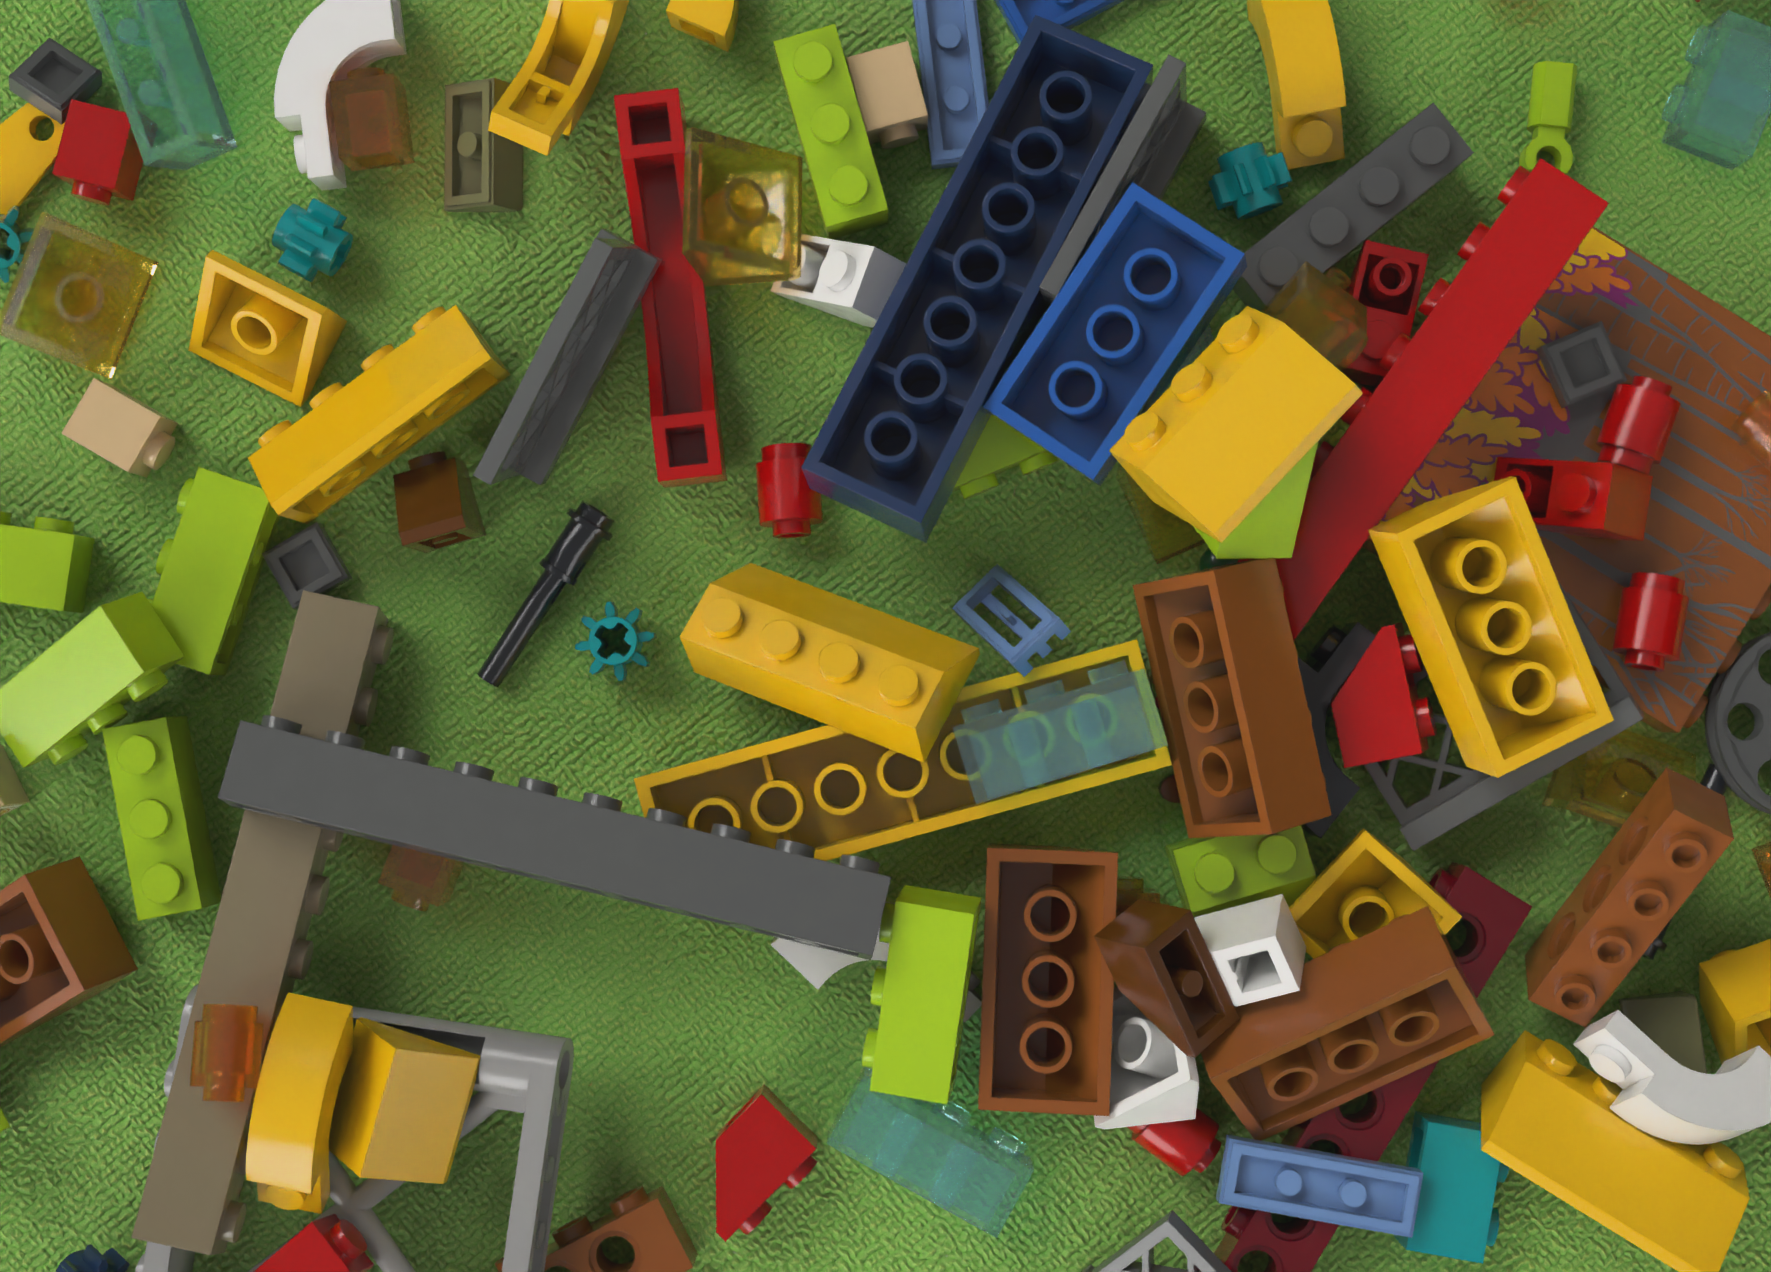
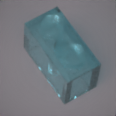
[1661,10,1771,170]

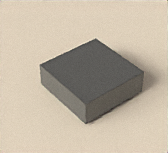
[9,38,102,124]
[1536,321,1627,408]
[262,522,352,609]

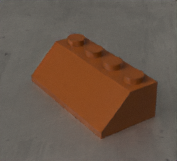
[1132,558,1332,838]
[978,843,1118,1116]
[1201,906,1495,1141]

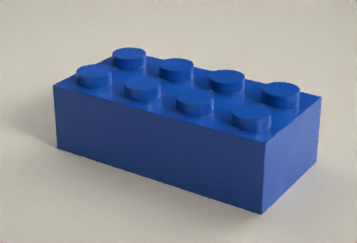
[983,182,1247,486]

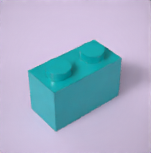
[1394,1111,1509,1264]

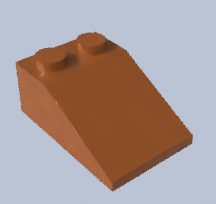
[0,856,138,1047]

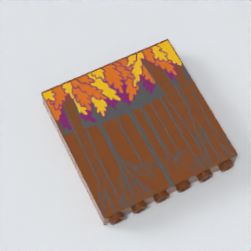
[1362,226,1771,733]

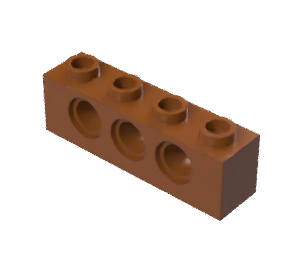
[1525,767,1734,1028]
[495,1186,698,1272]

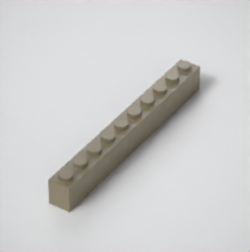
[131,590,394,1255]

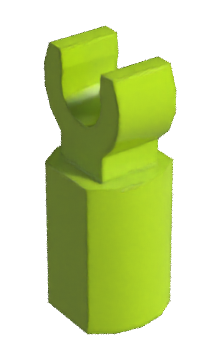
[1519,61,1577,174]

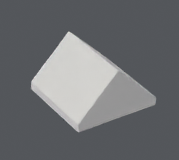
[1093,987,1199,1130]

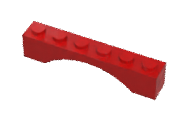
[614,88,727,488]

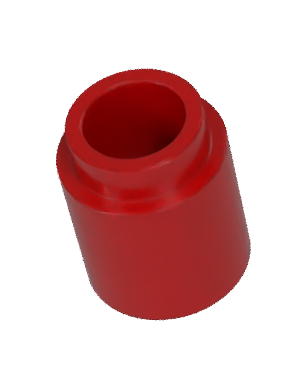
[1596,376,1681,475]
[756,443,823,539]
[1612,572,1689,672]
[1127,1108,1222,1176]

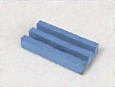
[952,564,1071,677]

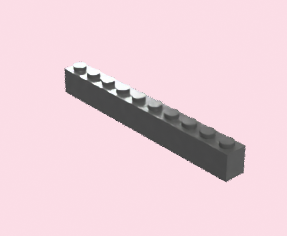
[218,715,891,960]

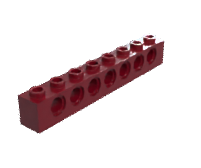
[1199,862,1532,1272]

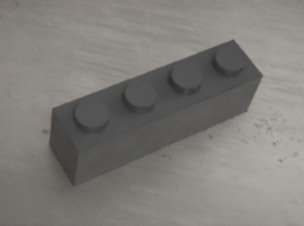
[1233,103,1474,316]

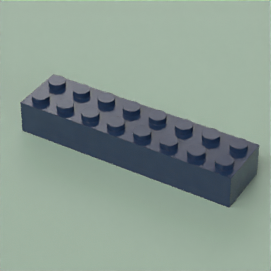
[801,15,1153,543]

